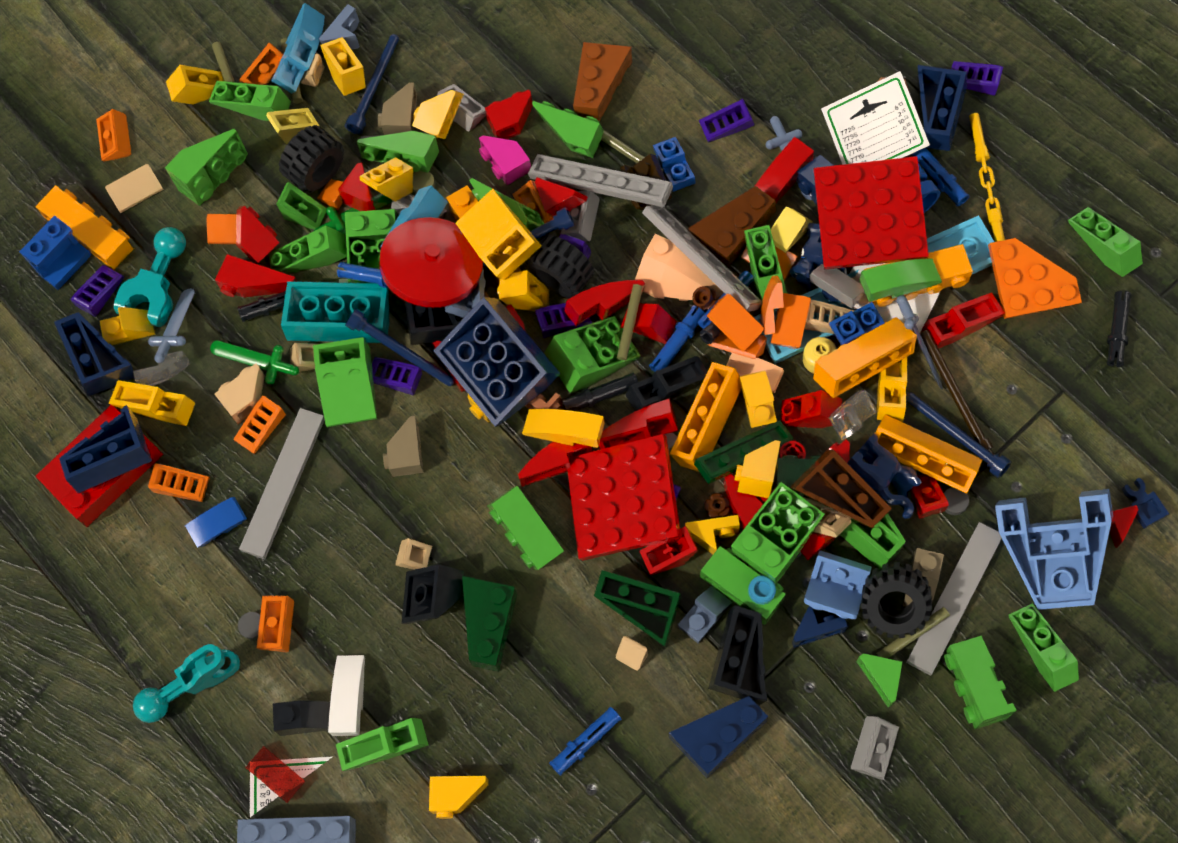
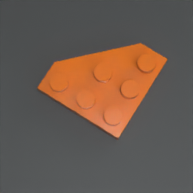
[988,238,1082,319]

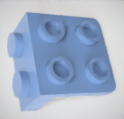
[804,550,872,619]

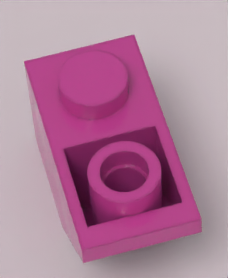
[479,135,531,185]

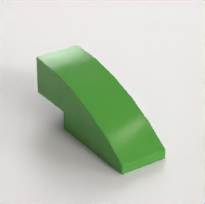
[860,259,942,302]
[336,718,428,771]

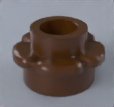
[692,286,717,311]
[704,493,731,518]

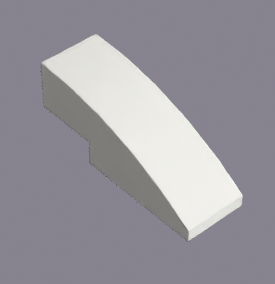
[328,655,365,736]

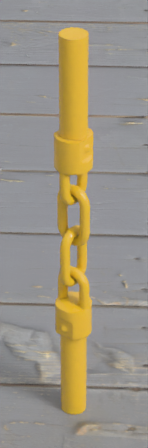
[969,113,1005,242]

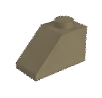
[378,83,417,135]
[383,416,424,477]
[902,548,944,607]

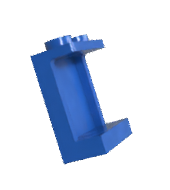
[19,215,92,290]

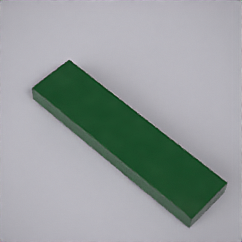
[694,420,795,484]

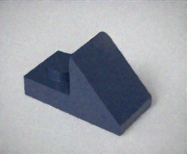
[792,606,848,648]

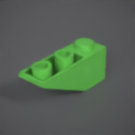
[209,81,291,121]
[532,101,604,158]
[357,131,439,173]
[1068,207,1143,277]
[744,225,787,311]
[268,226,347,274]
[1009,603,1079,692]

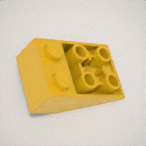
[456,189,542,280]

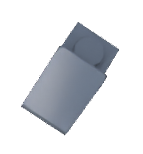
[319,4,360,50]
[678,586,733,644]

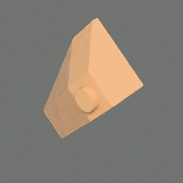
[635,234,724,302]

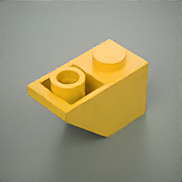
[360,157,413,202]

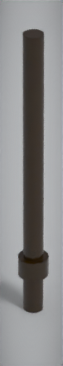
[920,330,994,464]

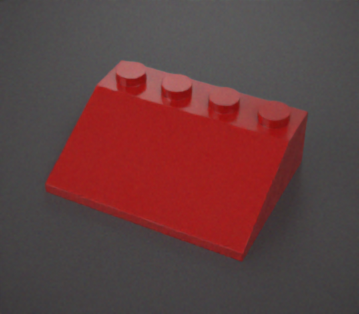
[36,405,163,527]

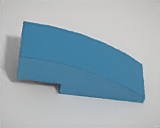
[380,185,448,247]

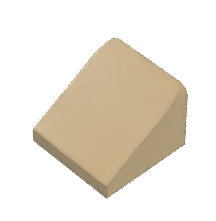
[301,54,325,87]
[289,343,318,372]
[396,538,432,570]
[616,636,648,671]

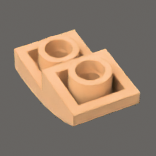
[726,353,784,393]

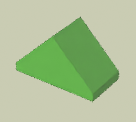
[276,182,327,230]
[856,653,902,707]

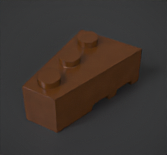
[688,186,776,267]
[790,449,892,528]

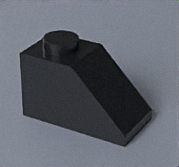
[272,700,330,736]

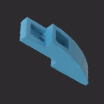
[272,3,325,94]

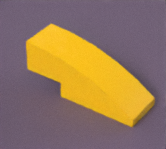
[877,357,907,422]
[109,380,195,426]
[522,409,605,448]

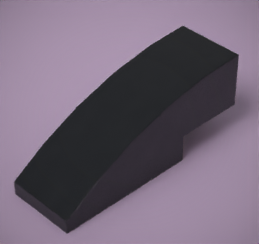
[626,355,708,411]

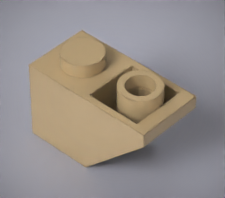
[215,363,265,424]

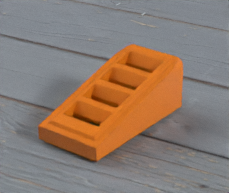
[234,396,286,454]
[148,463,210,502]

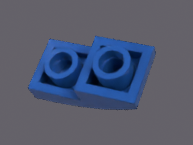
[653,137,696,192]
[829,302,885,345]
[185,497,247,548]

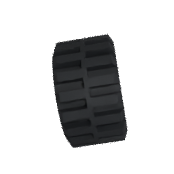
[279,125,345,193]
[525,234,594,298]
[861,562,932,639]

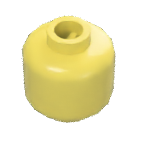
[803,337,837,373]

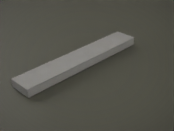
[528,154,673,207]
[642,205,762,312]
[239,408,325,559]
[906,522,1002,676]

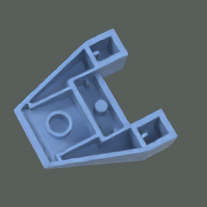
[995,489,1113,610]

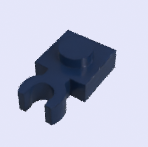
[1122,478,1169,529]

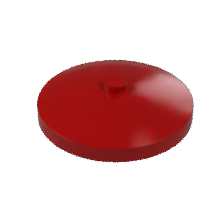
[379,217,483,308]

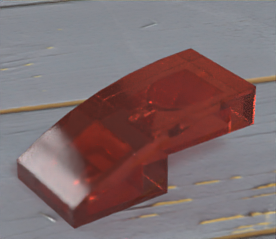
[245,746,305,803]

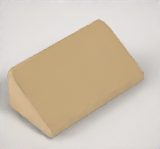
[105,164,164,213]

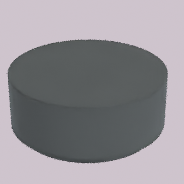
[944,487,969,515]
[238,612,260,640]

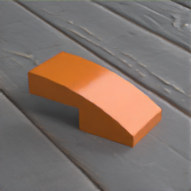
[760,275,784,335]

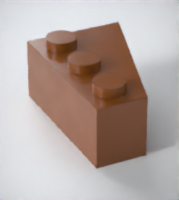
[573,42,632,122]

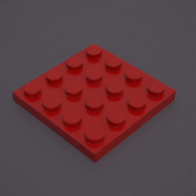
[814,156,929,270]
[567,434,681,561]

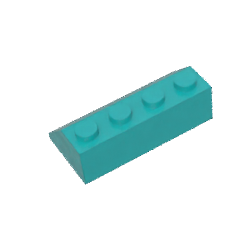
[281,282,389,343]

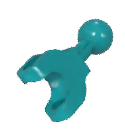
[114,227,186,327]
[133,644,240,723]

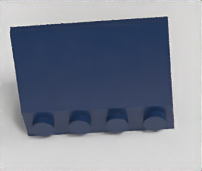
[434,297,561,427]

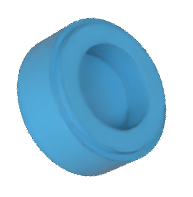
[748,576,776,605]

